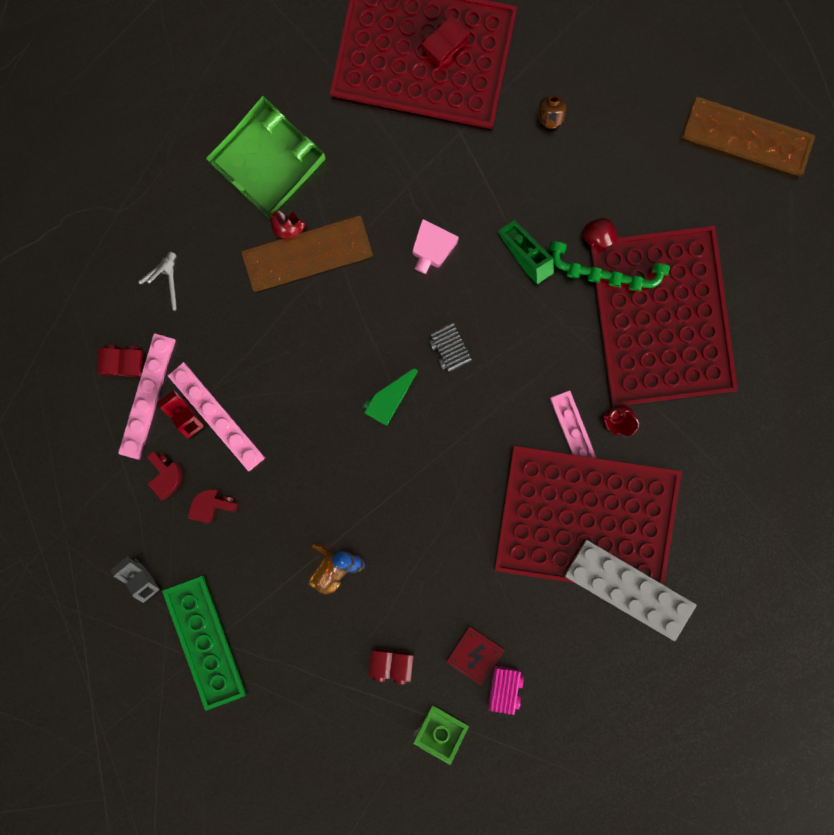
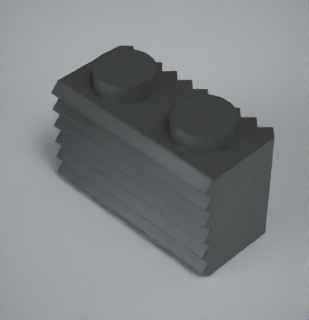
[428,322,471,372]

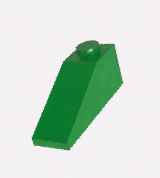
[498,220,554,284]
[363,369,418,426]

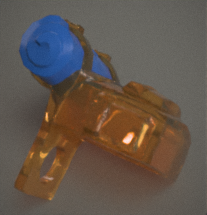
[308,544,365,595]

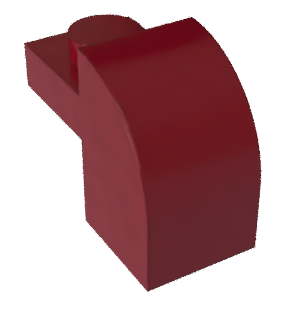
[157,390,204,439]
[147,451,183,500]
[188,489,238,523]

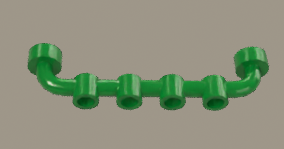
[549,241,670,291]

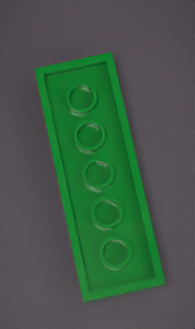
[162,576,246,711]

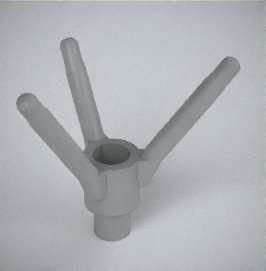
[138,252,176,310]

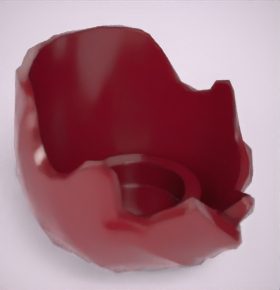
[270,211,305,239]
[582,218,618,248]
[603,405,639,436]

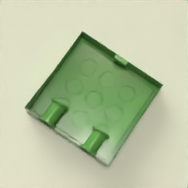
[206,96,326,218]

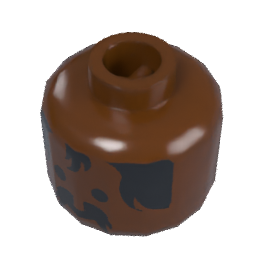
[538,95,566,128]

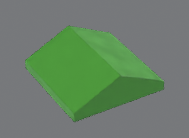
[413,705,469,765]

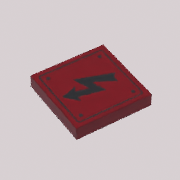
[446,626,505,686]

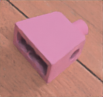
[413,219,459,274]

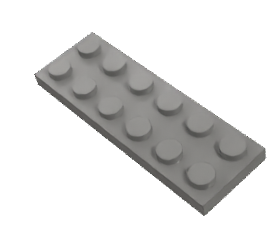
[564,539,697,641]

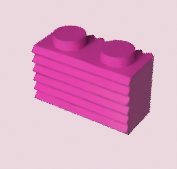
[488,665,524,715]

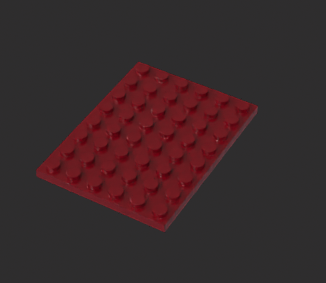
[330,0,518,129]
[590,226,738,407]
[494,445,682,585]

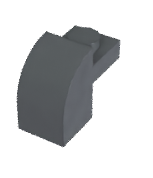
[110,557,160,603]

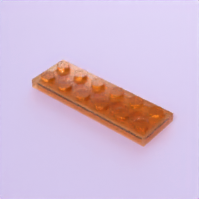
[682,97,816,177]
[241,215,373,292]

